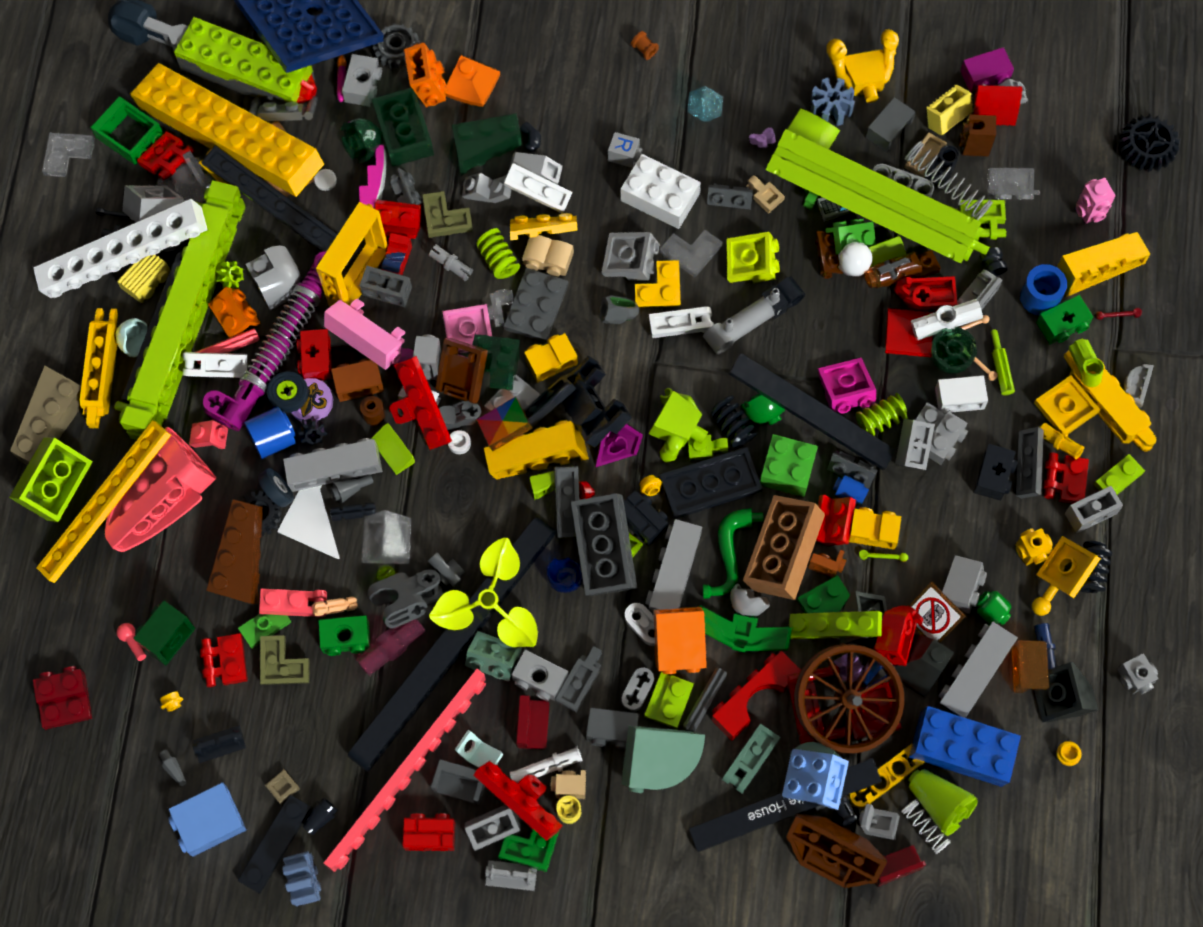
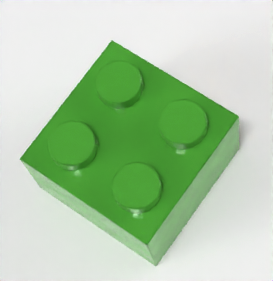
[760,434,818,497]

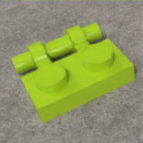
[959,200,1006,240]

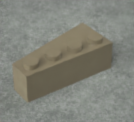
[10,366,81,466]

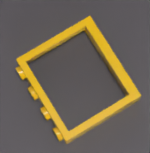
[316,202,388,307]

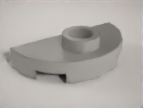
[1124,364,1154,408]

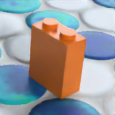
[653,607,706,674]

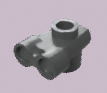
[428,552,465,587]

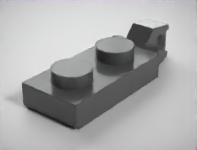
[555,646,602,713]

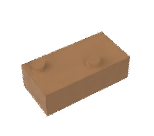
[743,495,825,600]

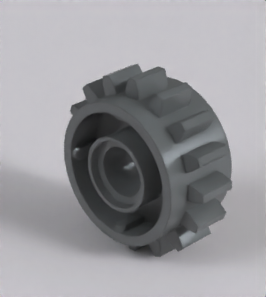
[373,24,420,70]

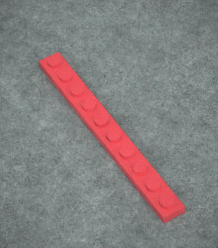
[324,669,486,872]

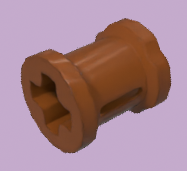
[631,31,659,60]

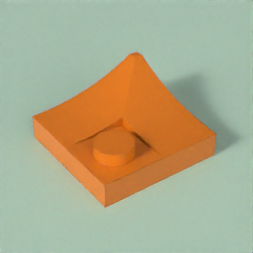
[445,56,500,107]

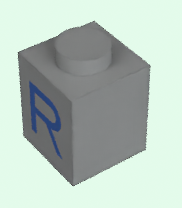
[608,132,643,168]

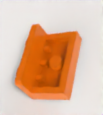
[208,287,260,338]

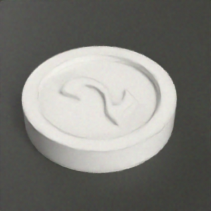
[314,169,337,191]

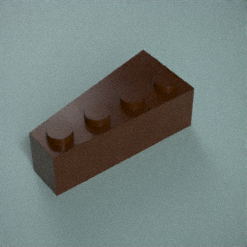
[206,499,263,604]

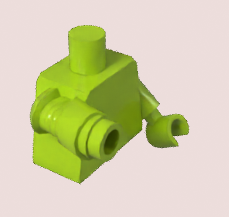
[648,388,708,462]

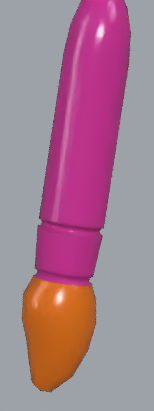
[337,55,347,102]

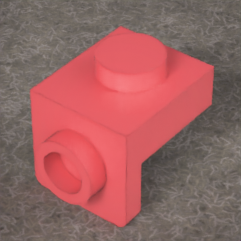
[189,420,228,449]

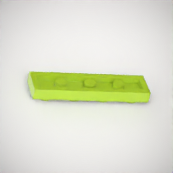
[789,611,882,639]

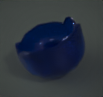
[546,557,583,593]

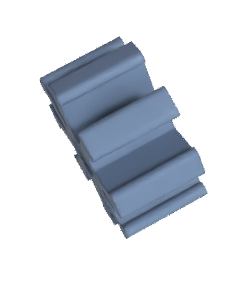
[810,78,855,126]
[283,852,321,906]

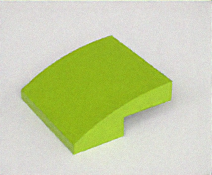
[787,109,840,149]

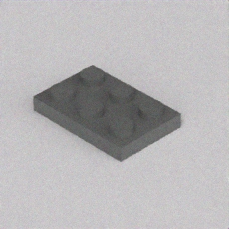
[504,268,569,343]

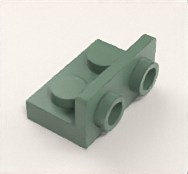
[465,631,522,682]

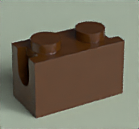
[959,114,996,157]

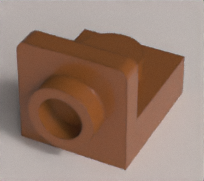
[808,550,846,578]

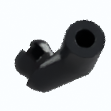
[520,122,541,152]

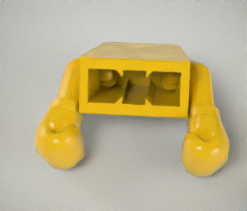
[826,29,899,103]

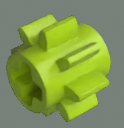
[215,261,244,288]

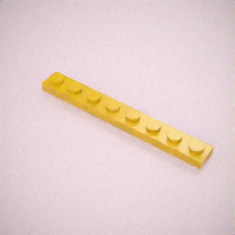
[36,420,171,583]

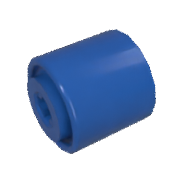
[1020,264,1067,316]
[244,407,296,459]

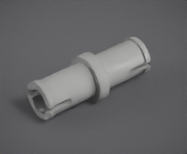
[429,244,473,281]

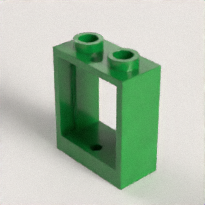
[91,96,163,165]

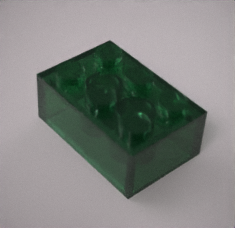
[372,88,434,167]

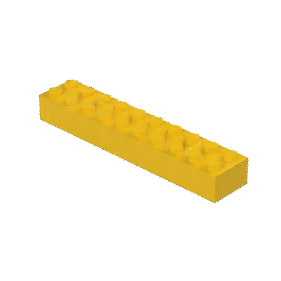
[131,63,324,197]

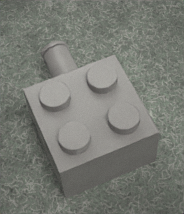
[123,186,184,225]

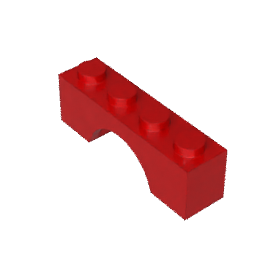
[712,651,801,741]

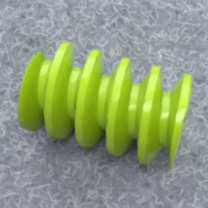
[476,228,520,279]
[856,393,908,436]

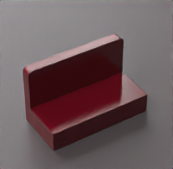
[517,695,550,749]
[876,845,926,887]

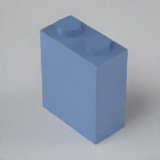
[168,783,246,857]

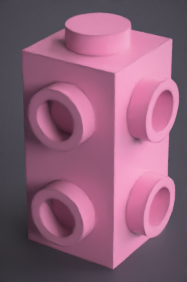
[1076,178,1115,224]

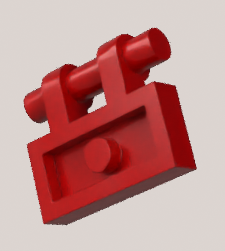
[137,131,194,181]
[1043,453,1089,504]
[200,633,248,687]

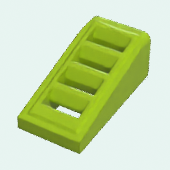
[530,466,574,500]

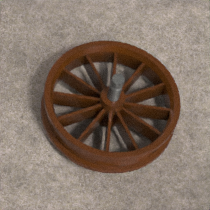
[794,644,904,753]

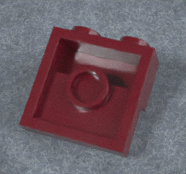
[33,666,92,730]

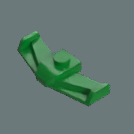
[699,605,793,653]

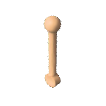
[945,315,990,338]
[960,345,998,381]

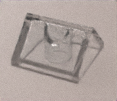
[362,510,411,564]

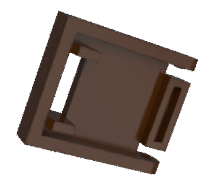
[435,338,488,404]

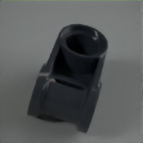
[924,145,959,190]

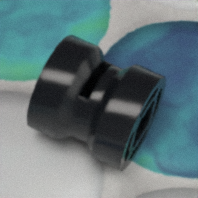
[980,247,1008,277]

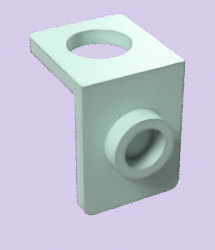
[455,730,503,768]

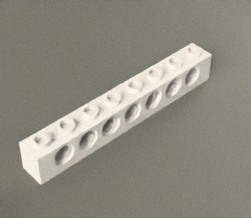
[33,199,208,298]

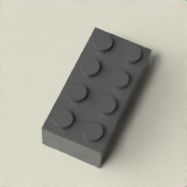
[571,493,637,596]

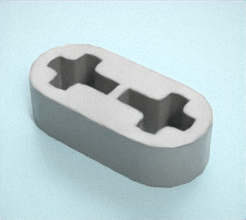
[622,667,654,712]

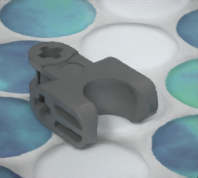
[367,570,443,628]

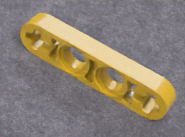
[849,744,925,809]

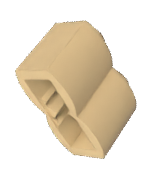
[522,235,574,277]

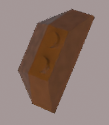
[786,814,887,888]

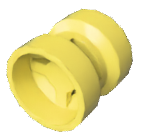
[557,796,581,824]

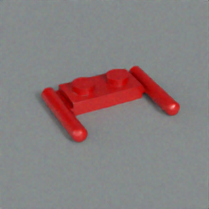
[787,665,852,744]

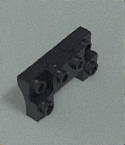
[562,356,632,447]

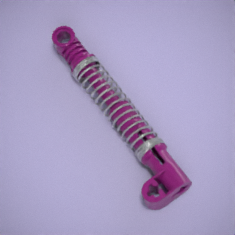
[203,252,326,431]

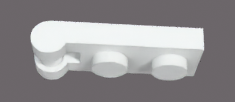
[649,307,714,338]
[182,352,248,378]

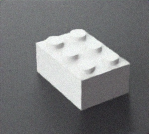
[621,154,701,229]

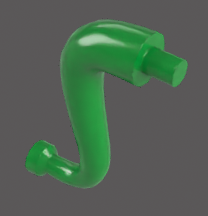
[703,508,764,599]

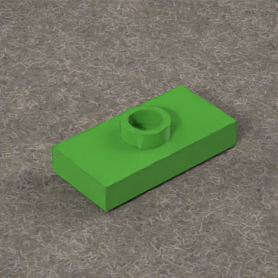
[238,614,292,649]

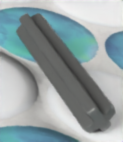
[683,668,727,731]

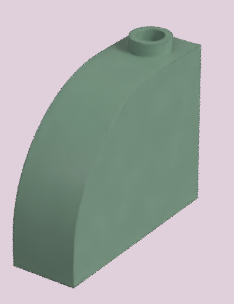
[621,725,705,793]

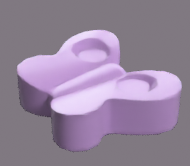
[749,128,776,148]

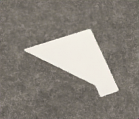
[277,485,339,559]

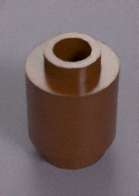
[360,396,385,425]

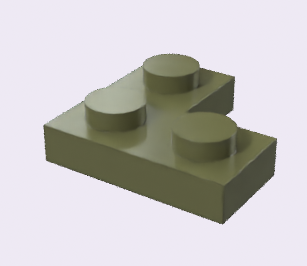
[423,191,473,238]
[260,635,310,685]

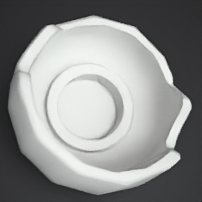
[838,242,872,276]

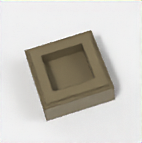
[265,770,300,805]

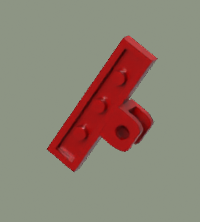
[389,356,452,450]
[473,761,563,841]

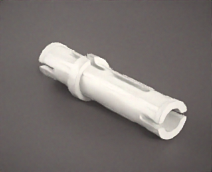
[509,746,583,783]

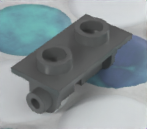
[390,168,423,212]
[707,183,753,210]
[827,451,878,489]

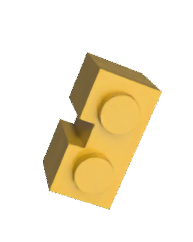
[524,333,578,383]
[849,507,901,550]

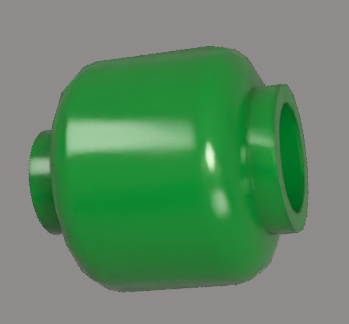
[976,591,1011,625]

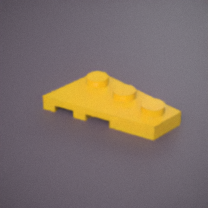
[510,213,577,241]

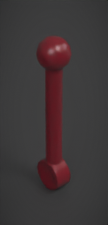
[1095,308,1142,320]

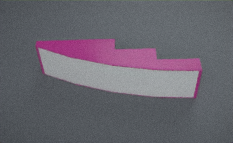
[359,145,387,209]

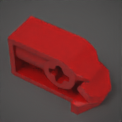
[894,276,958,312]
[874,605,924,666]

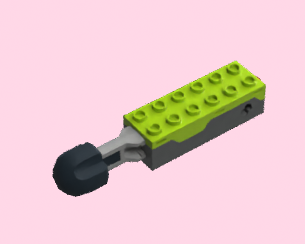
[108,0,317,105]

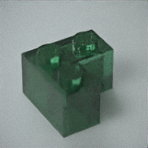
[472,334,520,390]

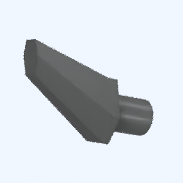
[159,750,186,787]

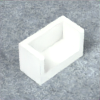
[935,376,988,413]

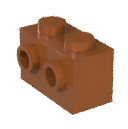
[331,358,384,402]

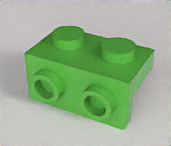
[825,218,876,254]

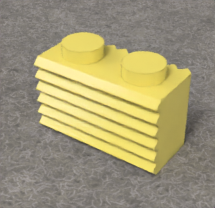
[927,85,973,136]
[117,255,170,303]

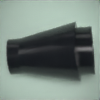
[303,797,338,835]

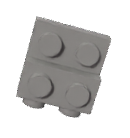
[602,232,659,281]
[915,403,968,465]

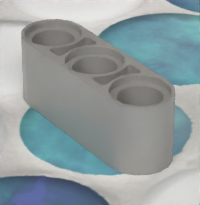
[873,164,934,198]

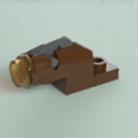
[864,250,941,289]

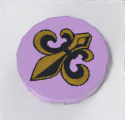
[288,378,333,422]

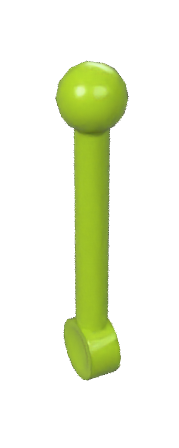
[859,550,908,562]

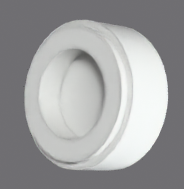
[448,430,471,454]

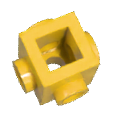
[1016,528,1053,566]

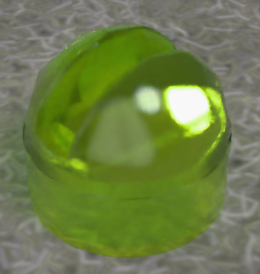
[377,565,396,581]

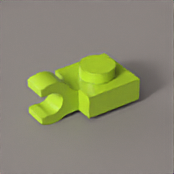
[688,435,728,461]

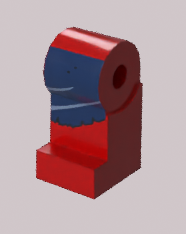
[381,233,412,275]

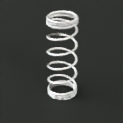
[901,800,950,854]

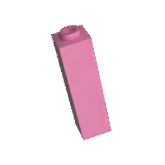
[324,299,405,370]

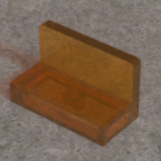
[1012,640,1049,693]

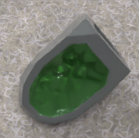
[599,295,639,324]

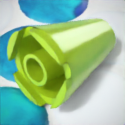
[909,769,978,836]

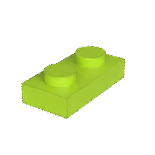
[1094,454,1145,495]

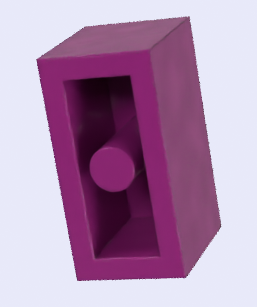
[960,47,1014,92]

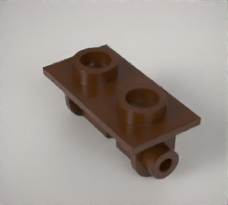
[815,231,843,279]

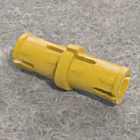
[1040,423,1084,459]

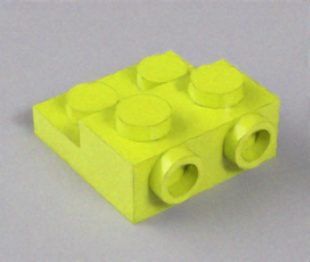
[727,232,780,283]

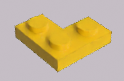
[635,260,681,307]

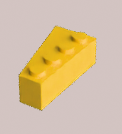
[1057,232,1150,297]
[484,420,589,480]

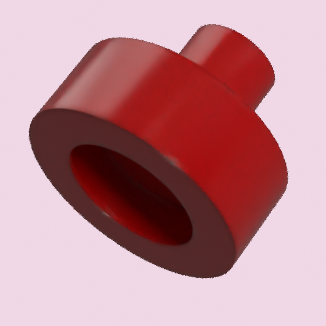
[579,481,595,500]

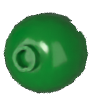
[740,393,785,425]

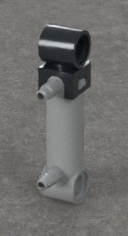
[703,276,805,355]

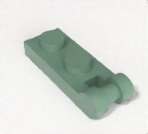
[722,723,781,794]

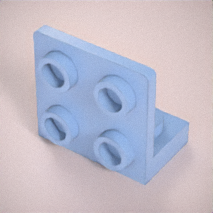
[782,749,849,810]

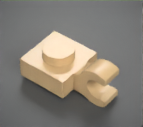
[746,175,785,214]

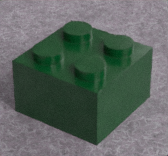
[133,601,196,666]

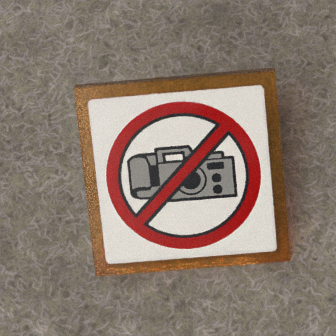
[909,582,966,643]

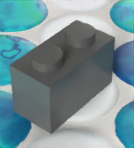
[587,708,638,750]

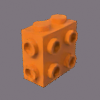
[404,43,447,107]

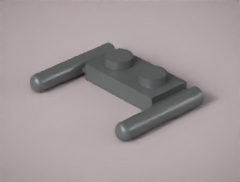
[249,96,318,121]

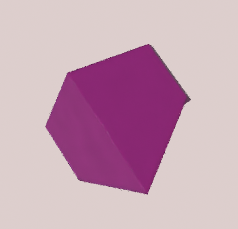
[596,424,643,467]

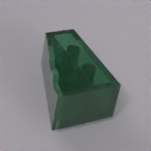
[452,113,522,176]

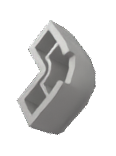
[245,245,302,310]

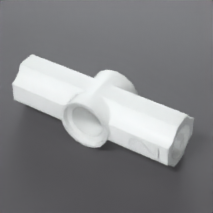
[911,299,983,340]

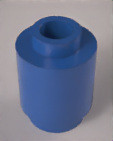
[833,475,869,505]

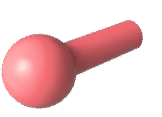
[117,623,146,661]

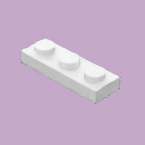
[502,163,572,213]

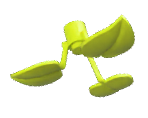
[429,538,538,647]

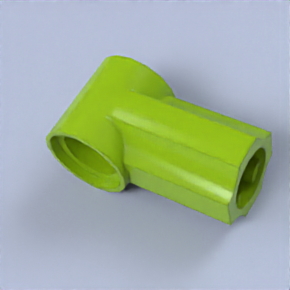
[1069,338,1104,387]

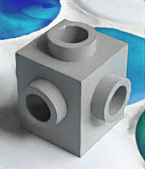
[1117,653,1159,695]

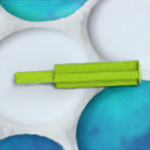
[991,329,1015,396]

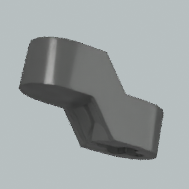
[439,401,481,430]

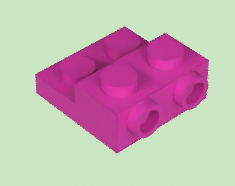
[818,358,876,414]

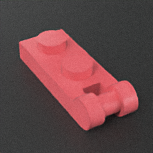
[259,589,327,617]

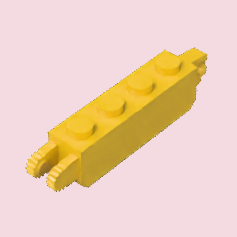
[80,308,118,429]
[1064,350,1157,452]

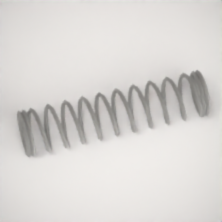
[905,141,993,220]

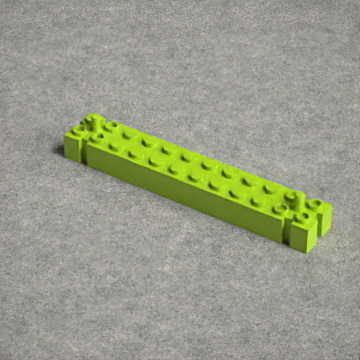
[114,180,246,440]

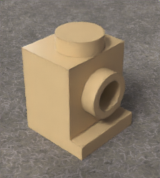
[551,770,586,799]

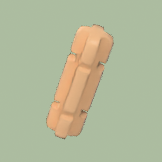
[312,596,358,616]

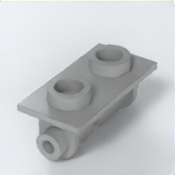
[485,860,537,891]

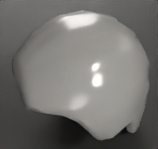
[730,584,770,617]

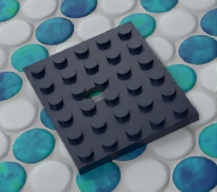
[234,0,384,73]

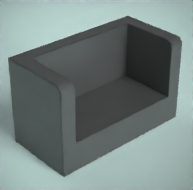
[866,97,915,152]
[431,760,485,805]

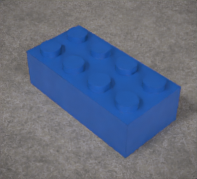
[909,706,1021,787]

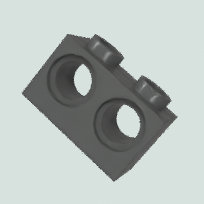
[359,266,412,307]

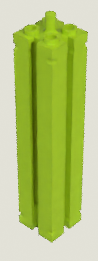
[766,129,990,264]

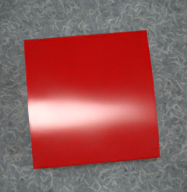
[972,85,1022,125]
[885,308,933,357]

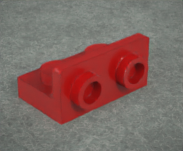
[375,200,421,239]
[816,495,856,546]

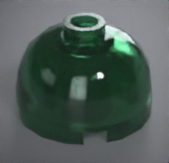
[341,118,382,164]
[930,327,977,374]

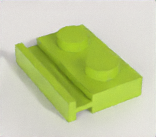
[644,671,694,729]

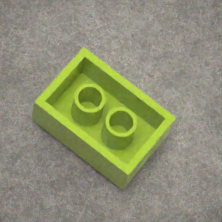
[9,437,93,522]

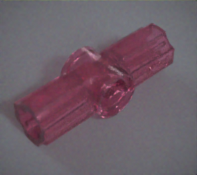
[356,619,425,676]

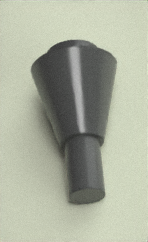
[330,475,374,504]

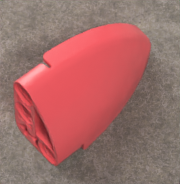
[105,427,216,552]

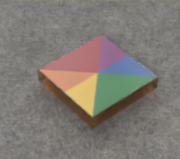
[476,396,532,451]

